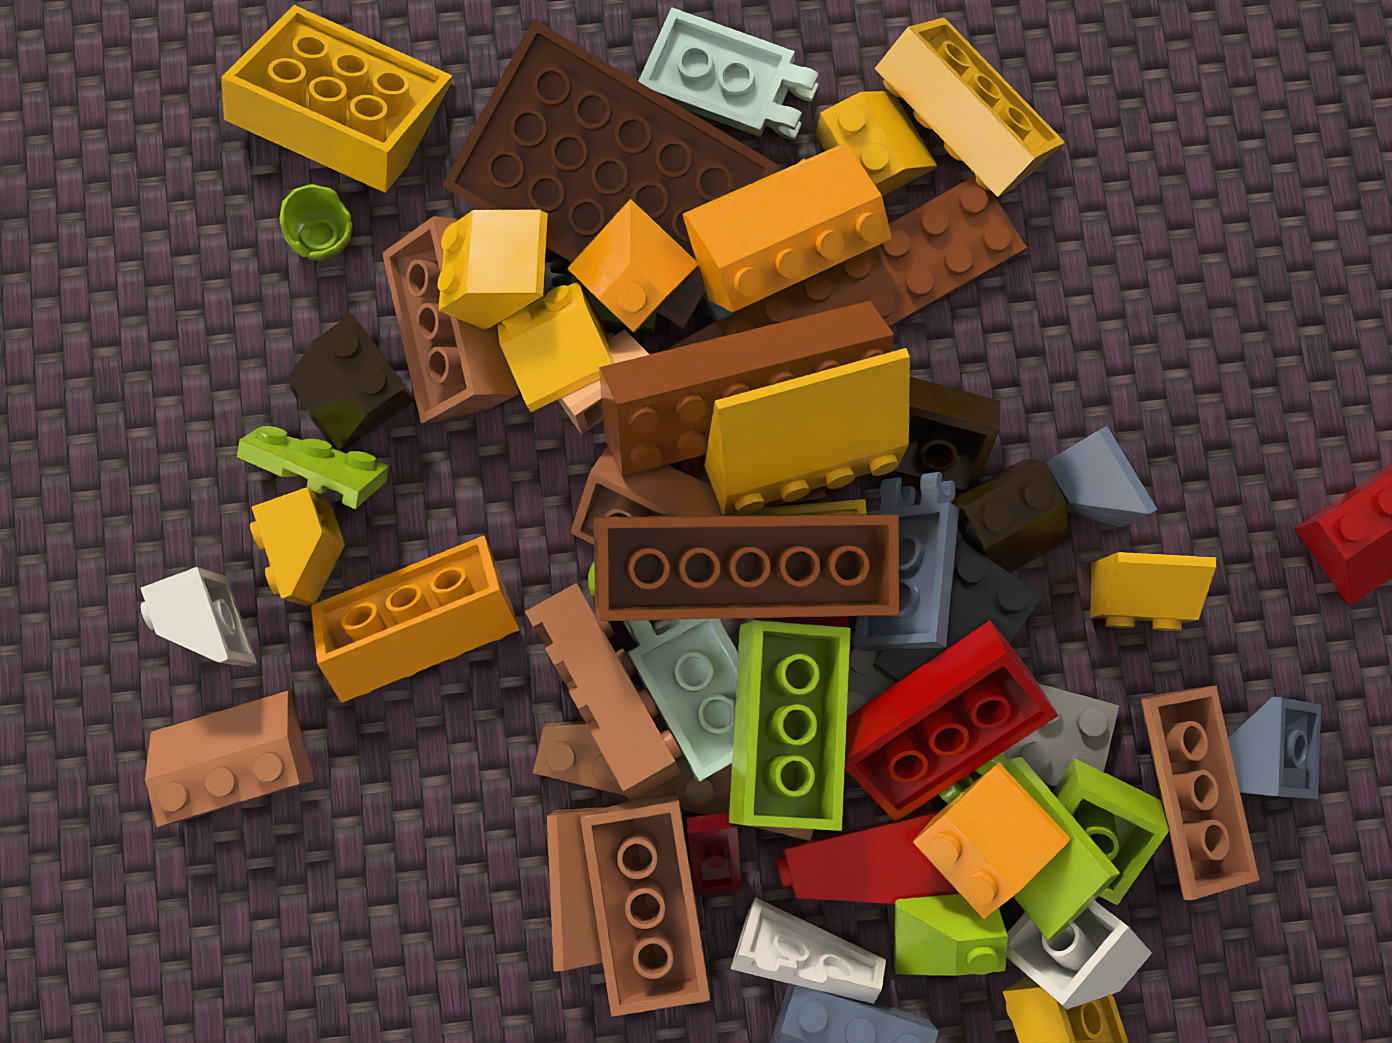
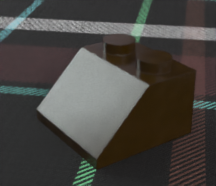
[287,314,415,452]
[881,377,1000,498]
[950,459,1068,573]

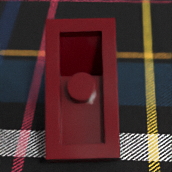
[686,813,742,895]

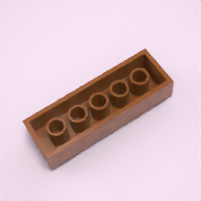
[599,301,894,476]
[594,514,899,621]

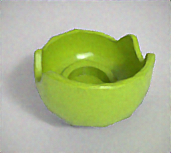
[280,184,352,261]

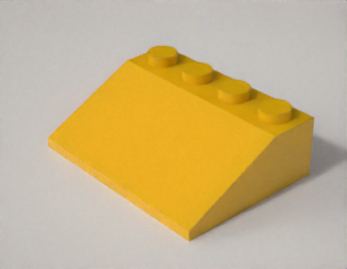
[221,5,452,193]
[704,348,910,516]

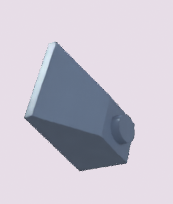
[1046,426,1158,527]
[1228,697,1321,800]

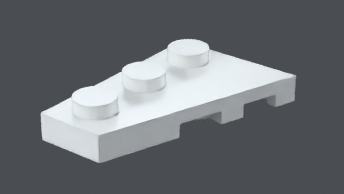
[731,897,886,1004]

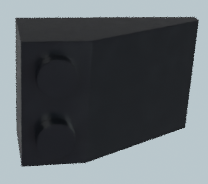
[873,540,1042,683]

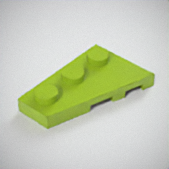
[237,426,390,509]

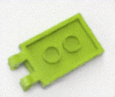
[939,753,1121,940]

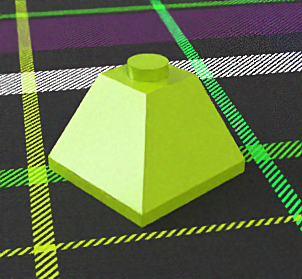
[894,894,1008,976]

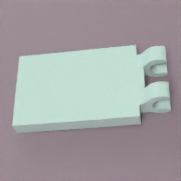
[638,7,819,140]
[623,619,738,782]

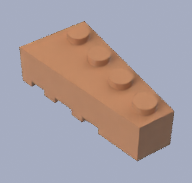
[525,583,683,802]

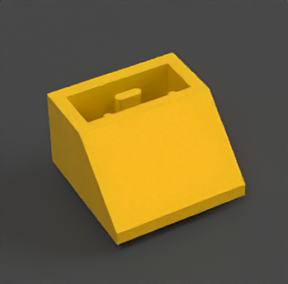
[250,487,345,607]

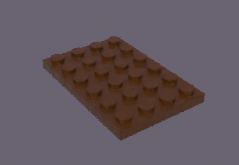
[442,19,778,328]

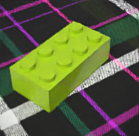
[729,620,851,831]

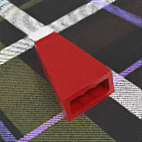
[776,806,960,904]

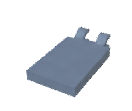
[853,472,959,651]

